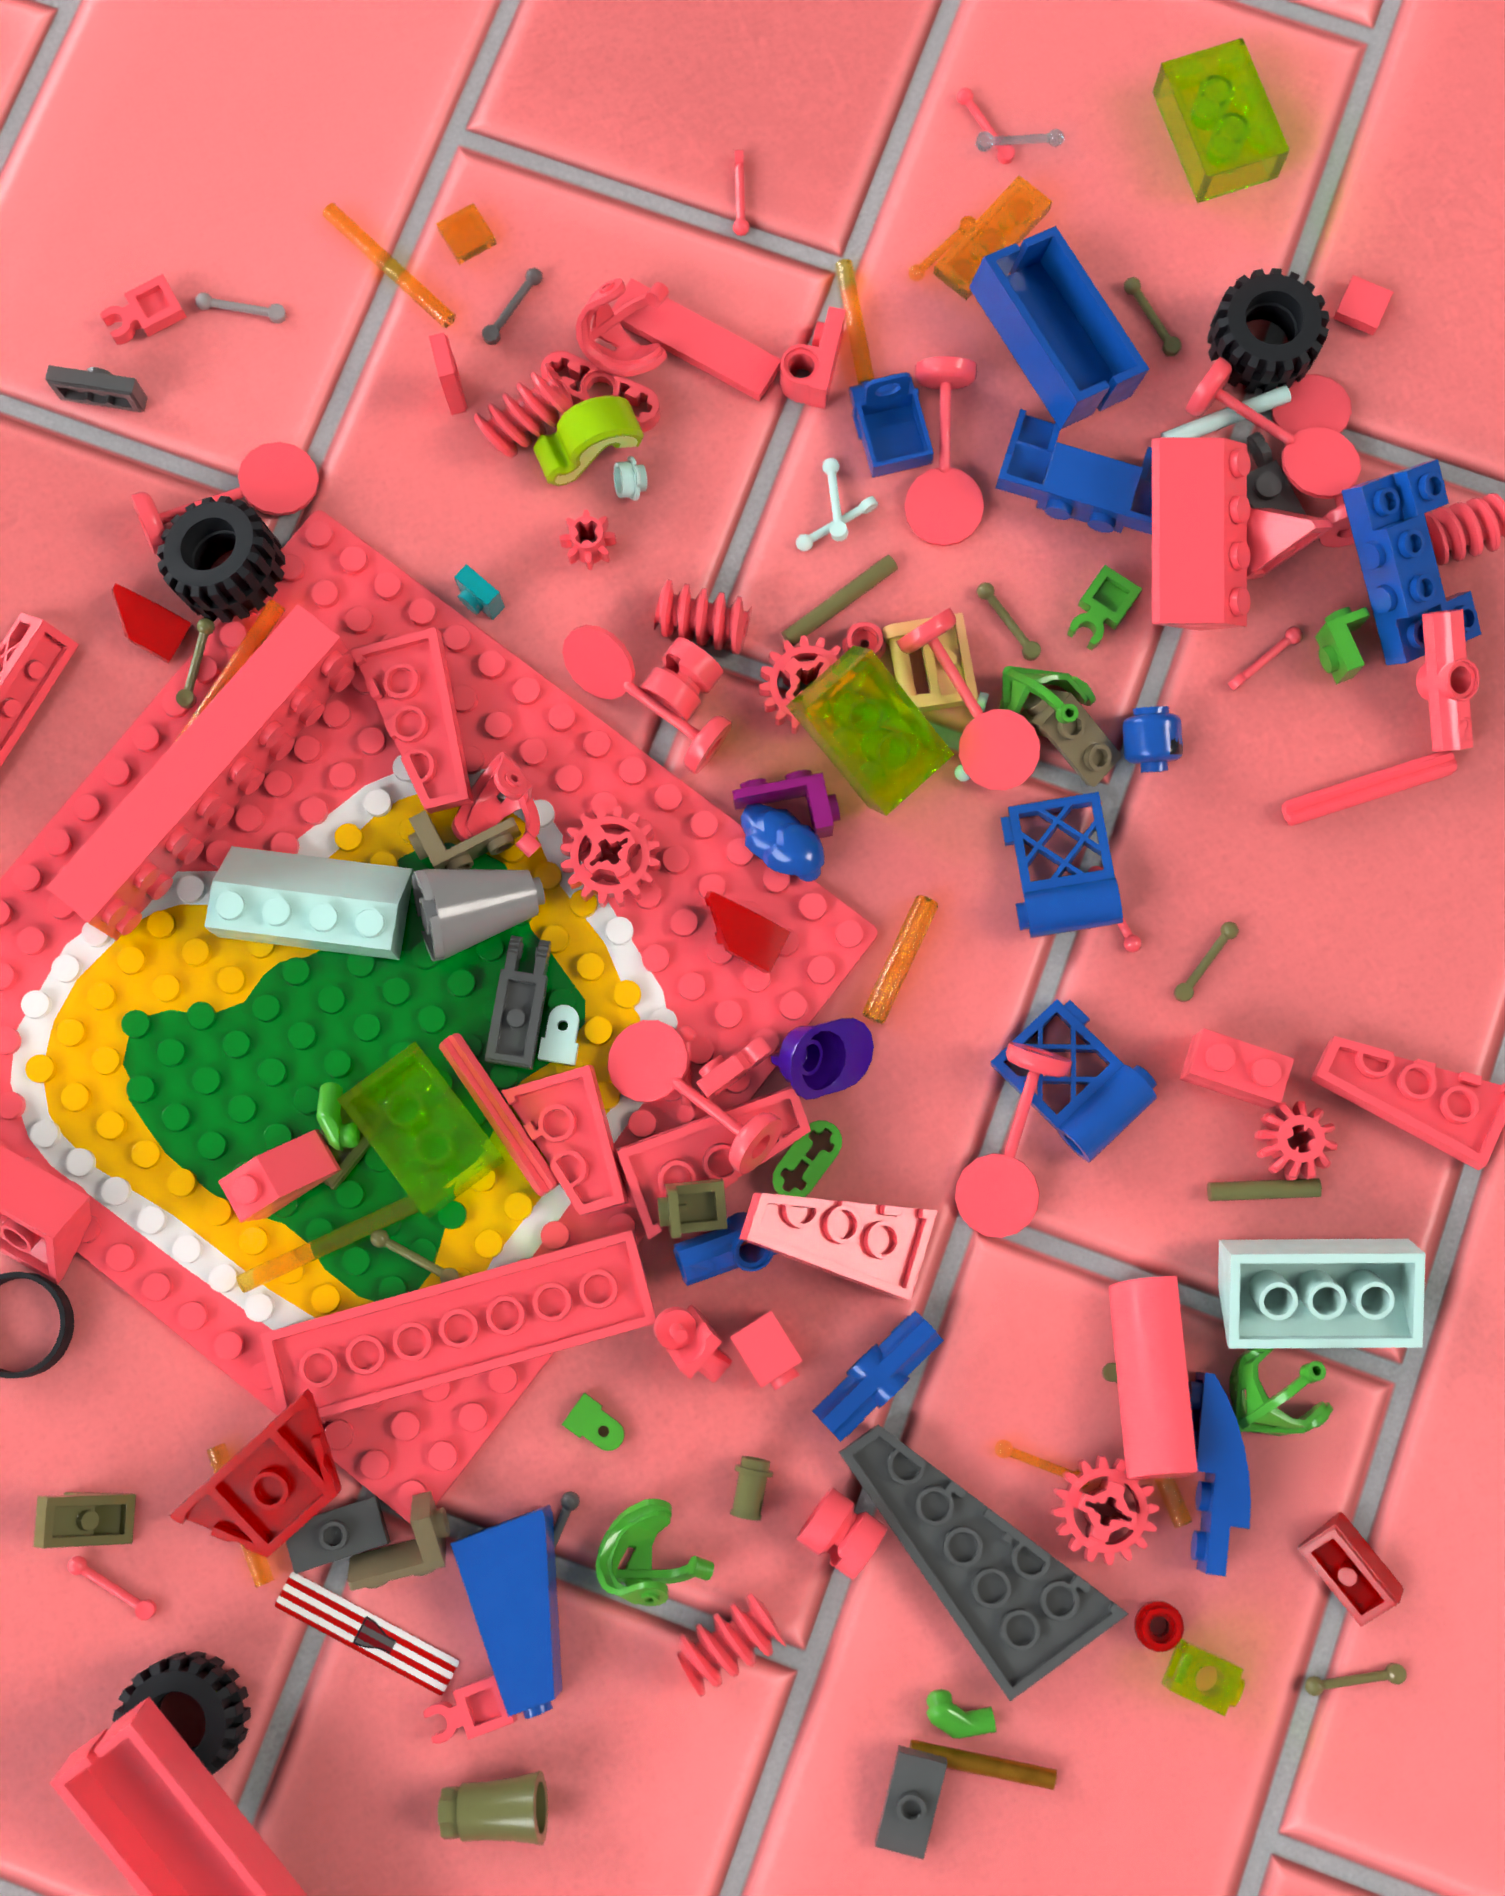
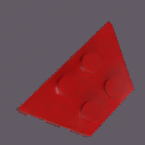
[169,1389,342,1558]

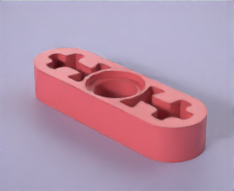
[541,351,660,432]

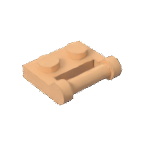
[882,613,978,717]

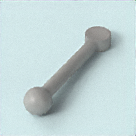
[195,293,286,324]

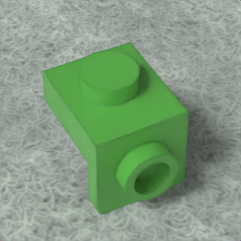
[1315,607,1370,684]

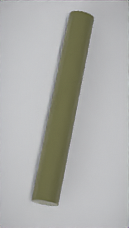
[781,555,898,646]

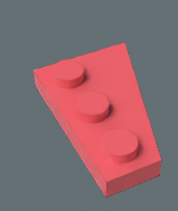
[501,1065,629,1215]

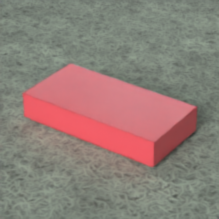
[429,332,468,415]

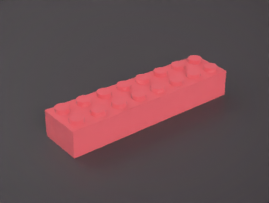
[46,604,357,941]
[50,1697,308,1896]

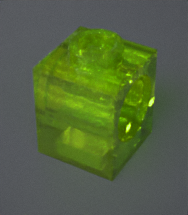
[1161,1638,1245,1716]

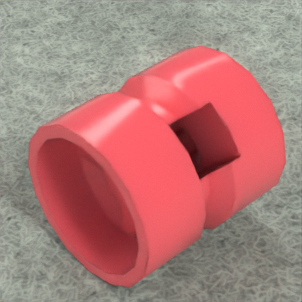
[639,637,723,722]
[796,1487,888,1580]

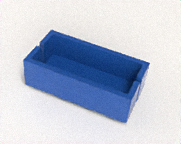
[969,226,1149,430]

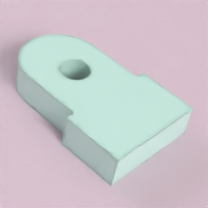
[538,1005,580,1066]

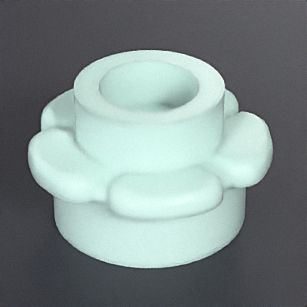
[613,456,647,501]

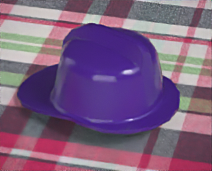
[771,1018,874,1100]

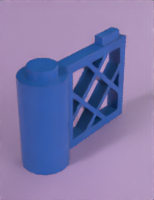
[1001,792,1123,938]
[991,999,1157,1163]

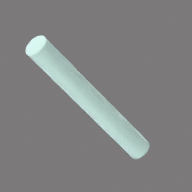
[1161,385,1291,438]

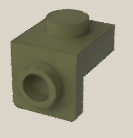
[657,1179,728,1239]

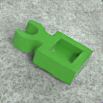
[1067,565,1142,650]

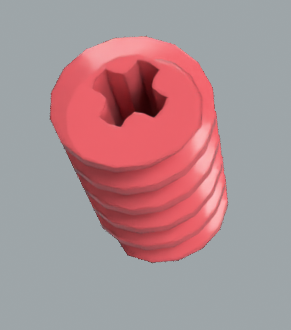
[474,363,573,458]
[1424,493,1505,566]
[654,579,752,655]
[677,1593,786,1697]

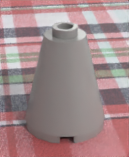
[412,869,545,961]

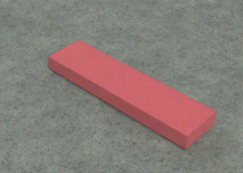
[612,278,781,402]

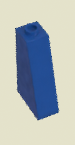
[451,1505,562,1719]

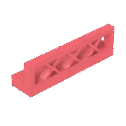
[0,613,79,767]

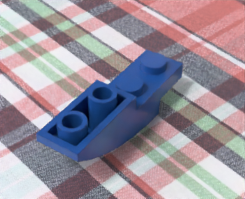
[1188,1372,1251,1577]

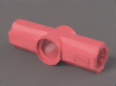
[1416,609,1480,751]

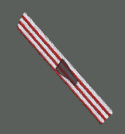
[275,1572,459,1695]

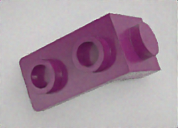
[733,770,840,838]

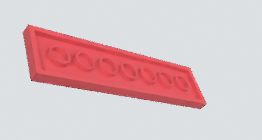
[260,1230,657,1419]

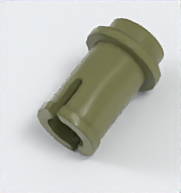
[730,1456,773,1521]

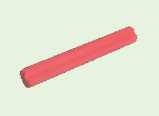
[1281,750,1458,826]
[439,1033,559,1196]

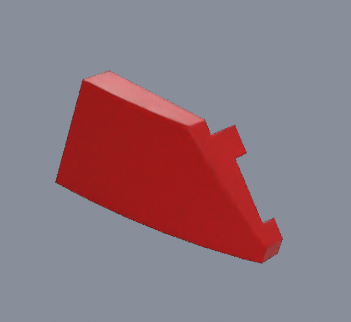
[112,583,192,664]
[704,891,790,973]

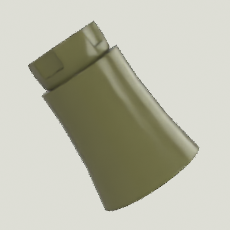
[438,1771,548,1845]

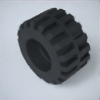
[1207,268,1329,394]
[157,496,286,623]
[112,1651,251,1775]

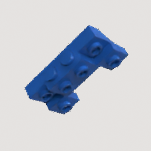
[995,409,1152,535]
[1342,459,1481,665]

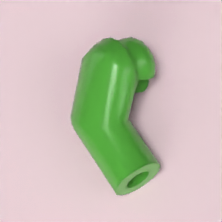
[316,1082,360,1151]
[926,1689,996,1739]

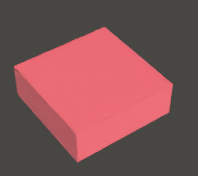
[1333,275,1393,336]

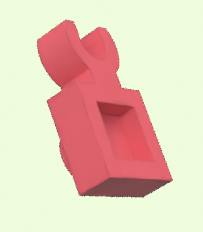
[100,274,187,345]
[696,1035,772,1101]
[423,1674,517,1744]

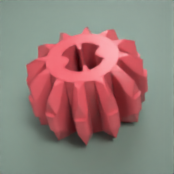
[1254,1101,1338,1181]

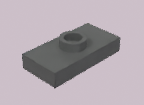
[45,365,148,412]
[286,1496,390,1574]
[875,1745,947,1859]

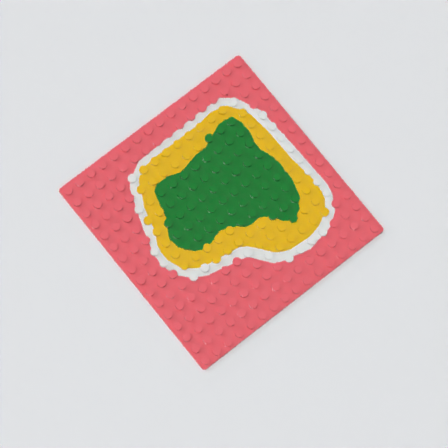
[0,510,878,1524]

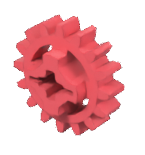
[759,635,857,736]
[560,806,661,908]
[1051,1455,1159,1565]

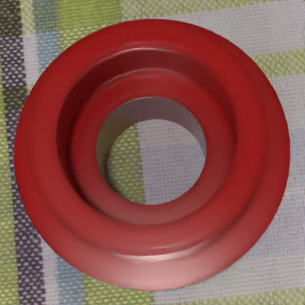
[1134,1601,1184,1652]

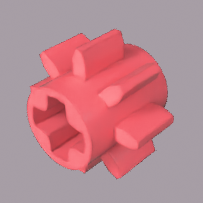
[559,510,617,570]

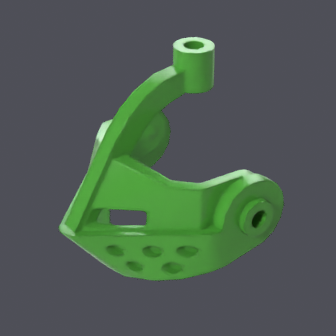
[999,666,1096,724]
[1229,1348,1334,1436]
[596,1499,714,1606]

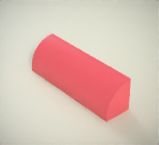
[1109,1276,1198,1480]

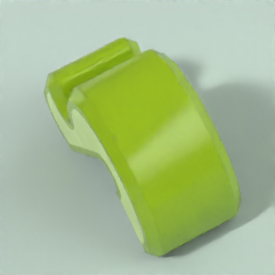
[533,395,644,486]

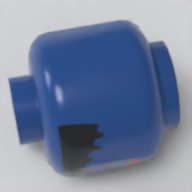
[1122,706,1183,773]

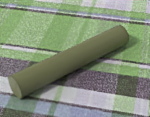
[1207,1178,1322,1201]

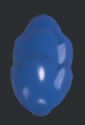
[740,803,825,882]

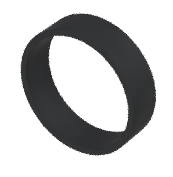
[0,1272,74,1378]

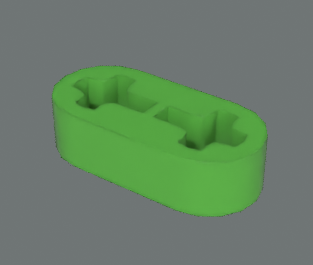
[772,1120,842,1197]

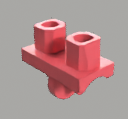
[654,1304,732,1383]

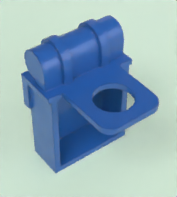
[849,373,934,478]

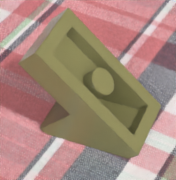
[33,1492,136,1548]

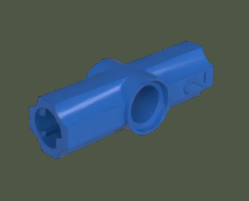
[673,1212,778,1286]
[812,1311,944,1442]

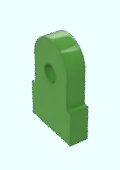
[562,1393,625,1451]

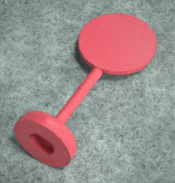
[904,356,984,547]
[1185,357,1361,499]
[1271,374,1355,548]
[131,442,319,555]
[896,608,1040,790]
[562,625,732,774]
[607,1020,783,1174]
[955,1042,1072,1238]

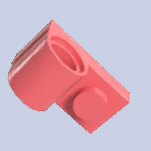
[780,306,846,409]

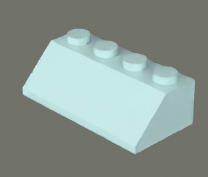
[204,846,414,960]
[1218,1239,1425,1349]

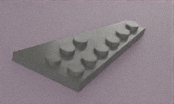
[839,1424,1128,1701]

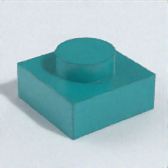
[454,564,505,620]

